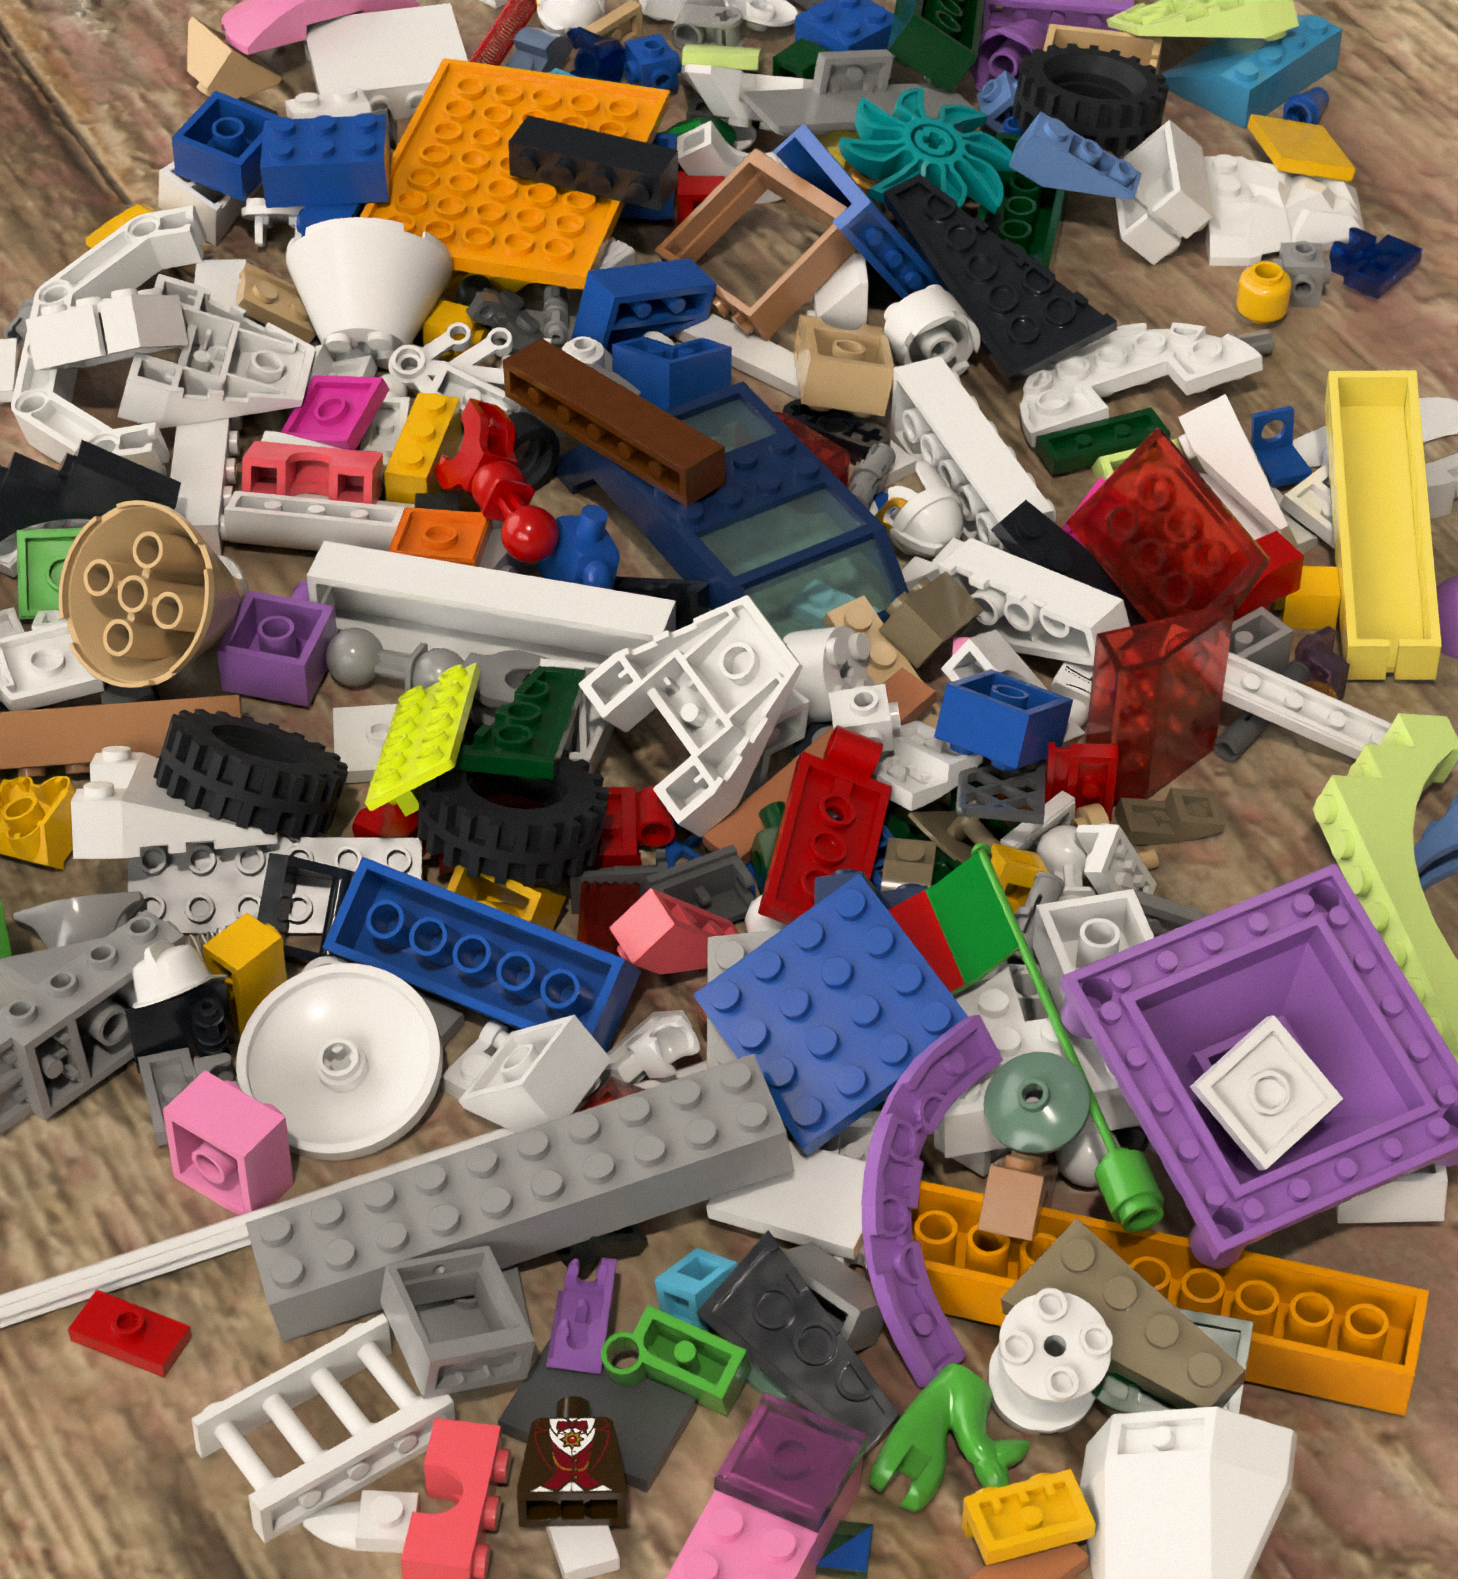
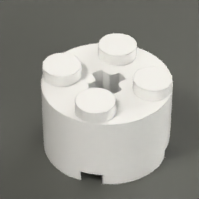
[884,284,980,376]
[783,626,875,723]

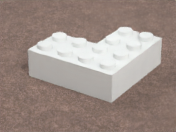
[937,960,1140,1158]

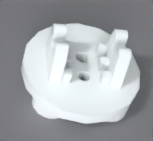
[241,198,306,247]

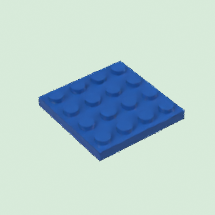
[693,873,968,1156]

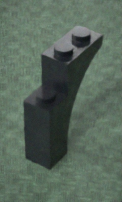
[0,440,181,542]

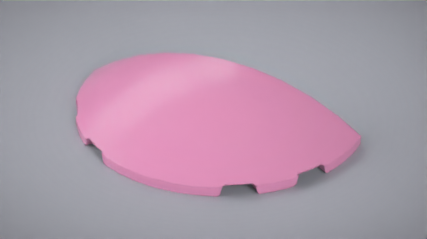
[221,0,419,55]

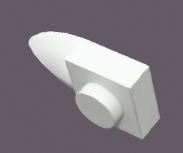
[303,1490,420,1553]

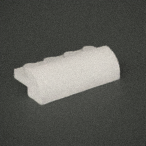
[224,491,415,551]

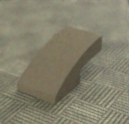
[1115,788,1225,845]

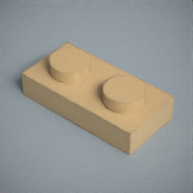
[580,0,642,68]

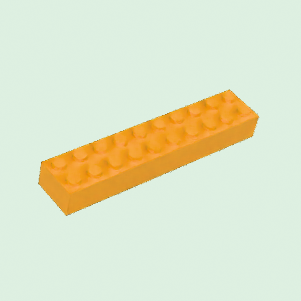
[870,1180,1429,1416]

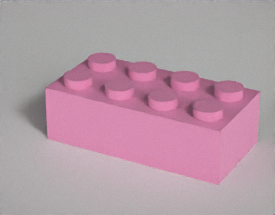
[666,1410,863,1579]

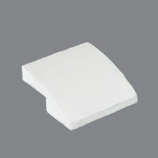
[870,720,983,811]

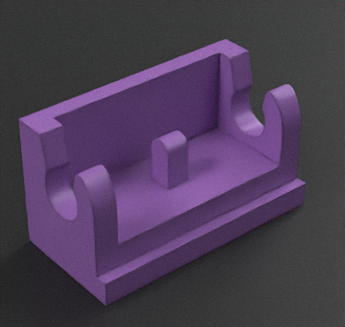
[546,1257,617,1374]

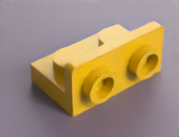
[962,1469,1096,1566]

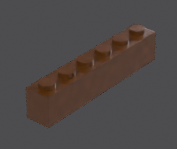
[503,338,726,507]

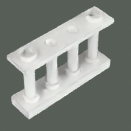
[191,1313,455,1543]

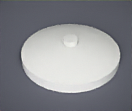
[236,963,443,1161]

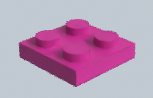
[281,375,390,450]

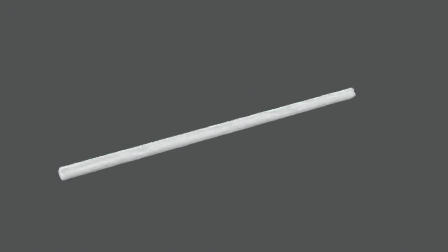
[0,1060,707,1329]

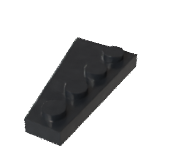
[991,500,1168,655]
[696,1230,900,1460]

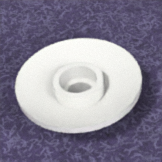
[725,0,798,31]

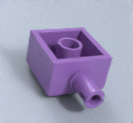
[217,582,337,707]

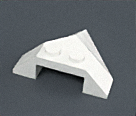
[680,64,813,130]

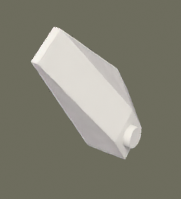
[806,250,868,330]
[1178,394,1299,549]

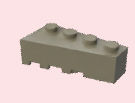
[1001,1218,1245,1409]

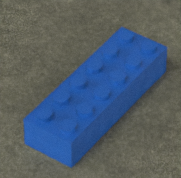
[322,857,641,1053]

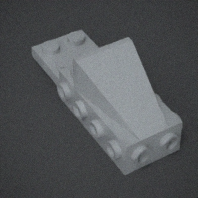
[0,910,187,1134]

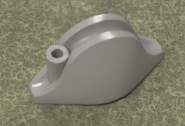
[12,891,144,949]

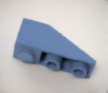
[1009,111,1142,200]

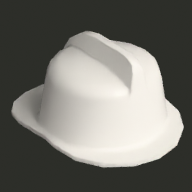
[132,940,228,1009]

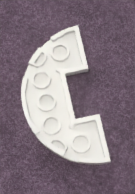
[1020,322,1263,447]

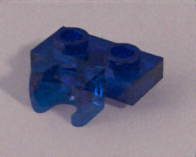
[1329,227,1423,300]

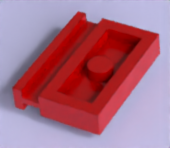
[1045,742,1119,824]

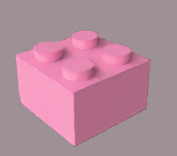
[163,1070,294,1215]

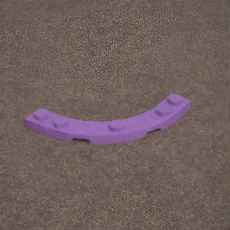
[862,1014,1003,1387]

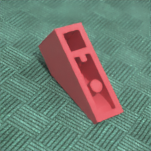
[609,888,740,975]

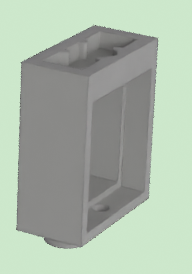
[380,1245,535,1399]

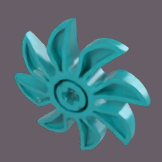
[838,88,1016,214]

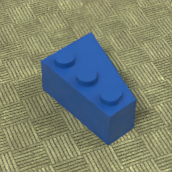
[571,258,717,355]

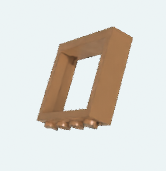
[654,148,857,341]

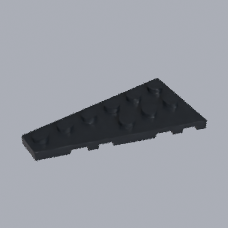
[884,174,1117,386]

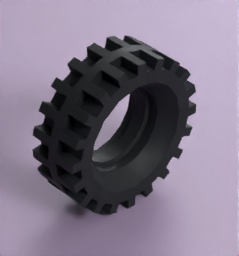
[1013,44,1169,156]
[154,709,348,838]
[417,740,609,886]

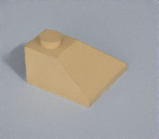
[187,16,282,99]

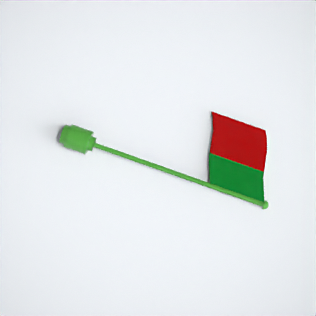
[888,842,1164,1232]

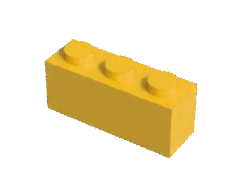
[384,392,462,504]

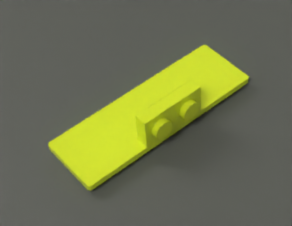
[365,663,481,816]

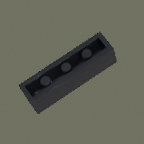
[508,115,678,211]

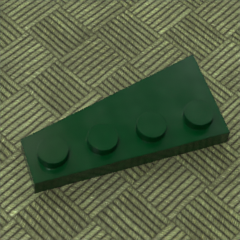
[456,666,586,781]

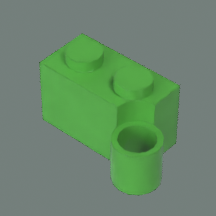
[601,1305,752,1417]

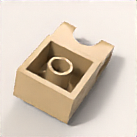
[793,315,895,418]

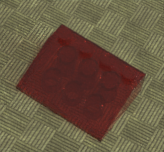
[1066,428,1271,642]
[1085,605,1234,808]

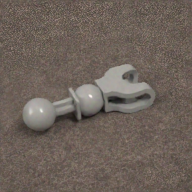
[326,628,549,726]

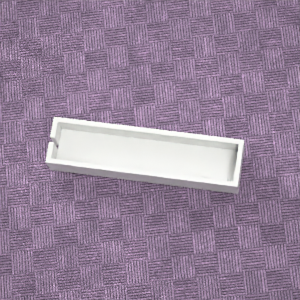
[306,541,676,679]

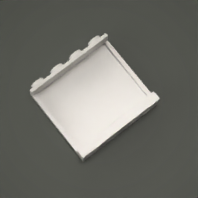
[303,3,468,119]

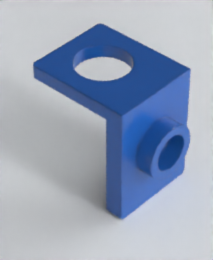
[1251,406,1312,488]

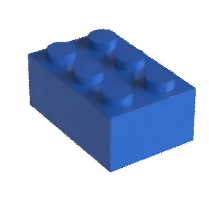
[260,113,391,208]

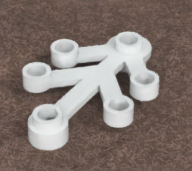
[388,322,513,393]

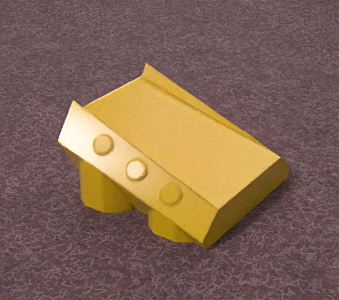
[0,776,76,871]

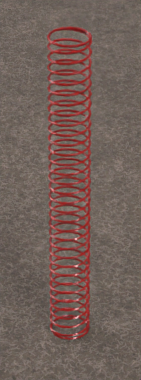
[468,0,537,66]

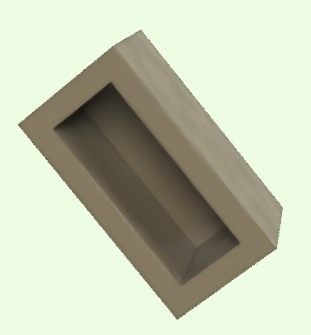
[879,571,984,669]

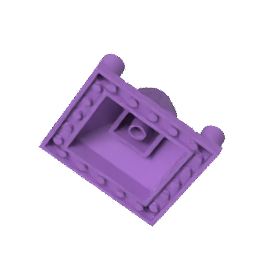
[1059,863,1458,1269]

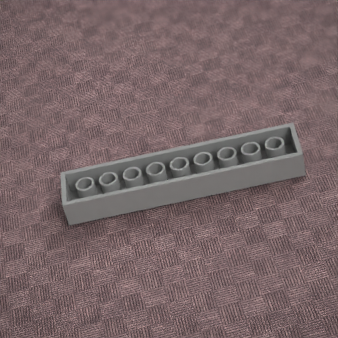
[246,1054,794,1342]

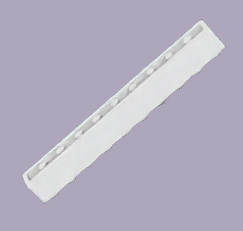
[170,259,253,555]

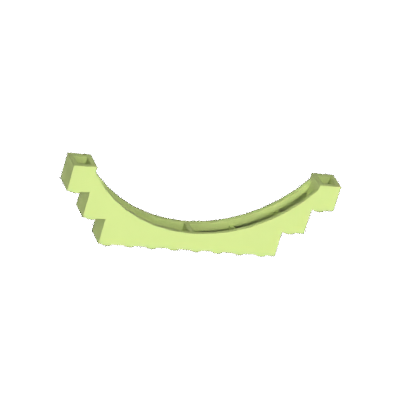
[1312,713,1458,1063]

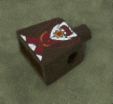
[517,1396,627,1527]

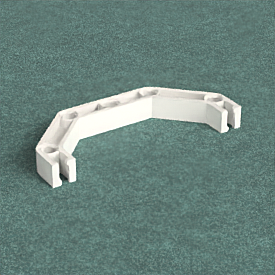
[11,205,207,476]

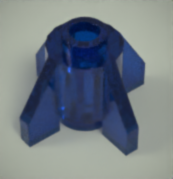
[567,27,626,83]

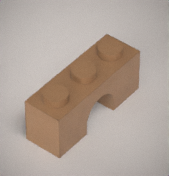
[978,1150,1060,1241]

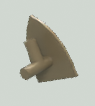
[908,800,1001,863]

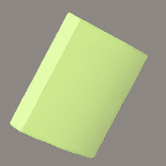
[682,44,764,73]

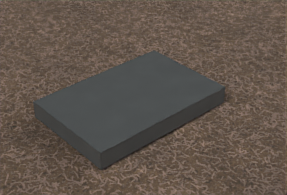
[498,1340,697,1493]

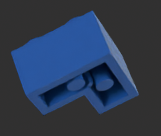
[612,336,732,411]

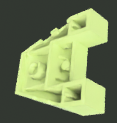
[1107,0,1299,41]

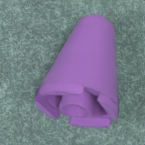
[968,19,1047,92]

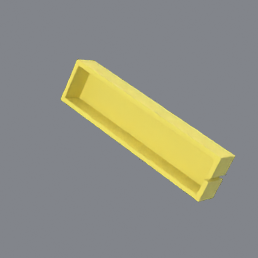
[1325,370,1441,680]

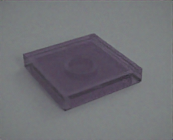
[714,1393,868,1533]

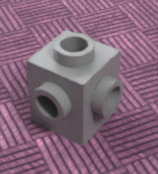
[1272,241,1331,307]

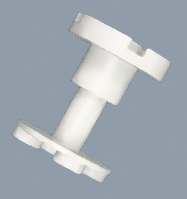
[987,1288,1113,1436]

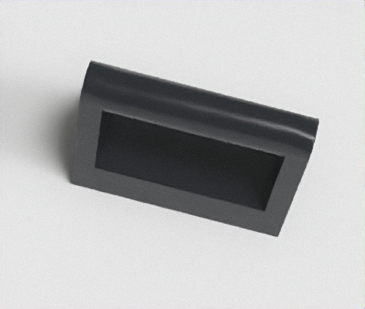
[257,853,353,965]

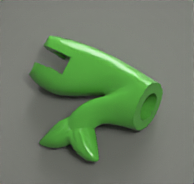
[868,1363,1030,1513]

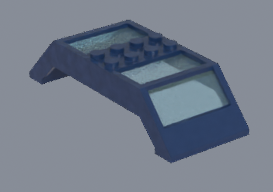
[553,381,931,668]

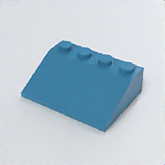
[1162,14,1343,129]

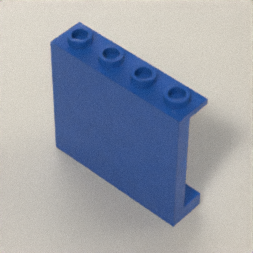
[773,123,942,299]

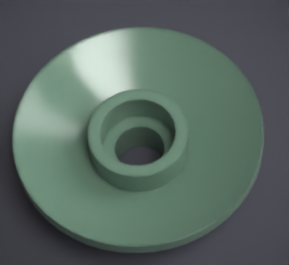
[984,1052,1091,1155]

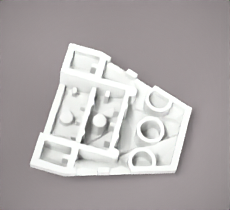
[1203,154,1365,266]

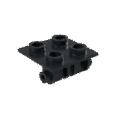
[125,979,236,1074]

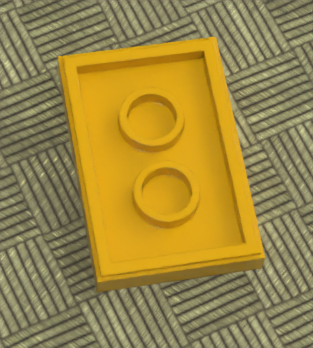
[1247,114,1356,182]

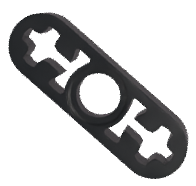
[783,399,891,462]

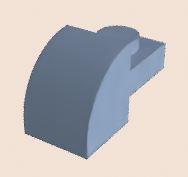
[505,26,573,73]

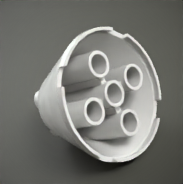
[286,217,453,370]

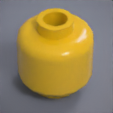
[1236,261,1292,325]

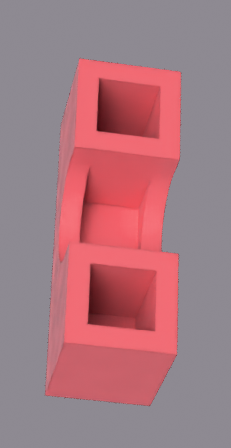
[242,441,383,504]
[401,1418,511,1579]

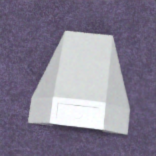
[1080,1407,1297,1579]

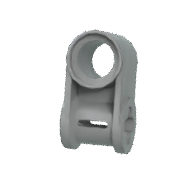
[670,3,745,51]

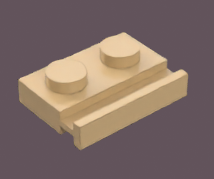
[236,263,316,344]

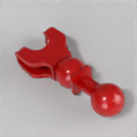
[434,398,559,563]

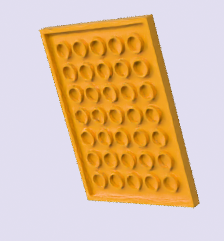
[360,58,670,290]

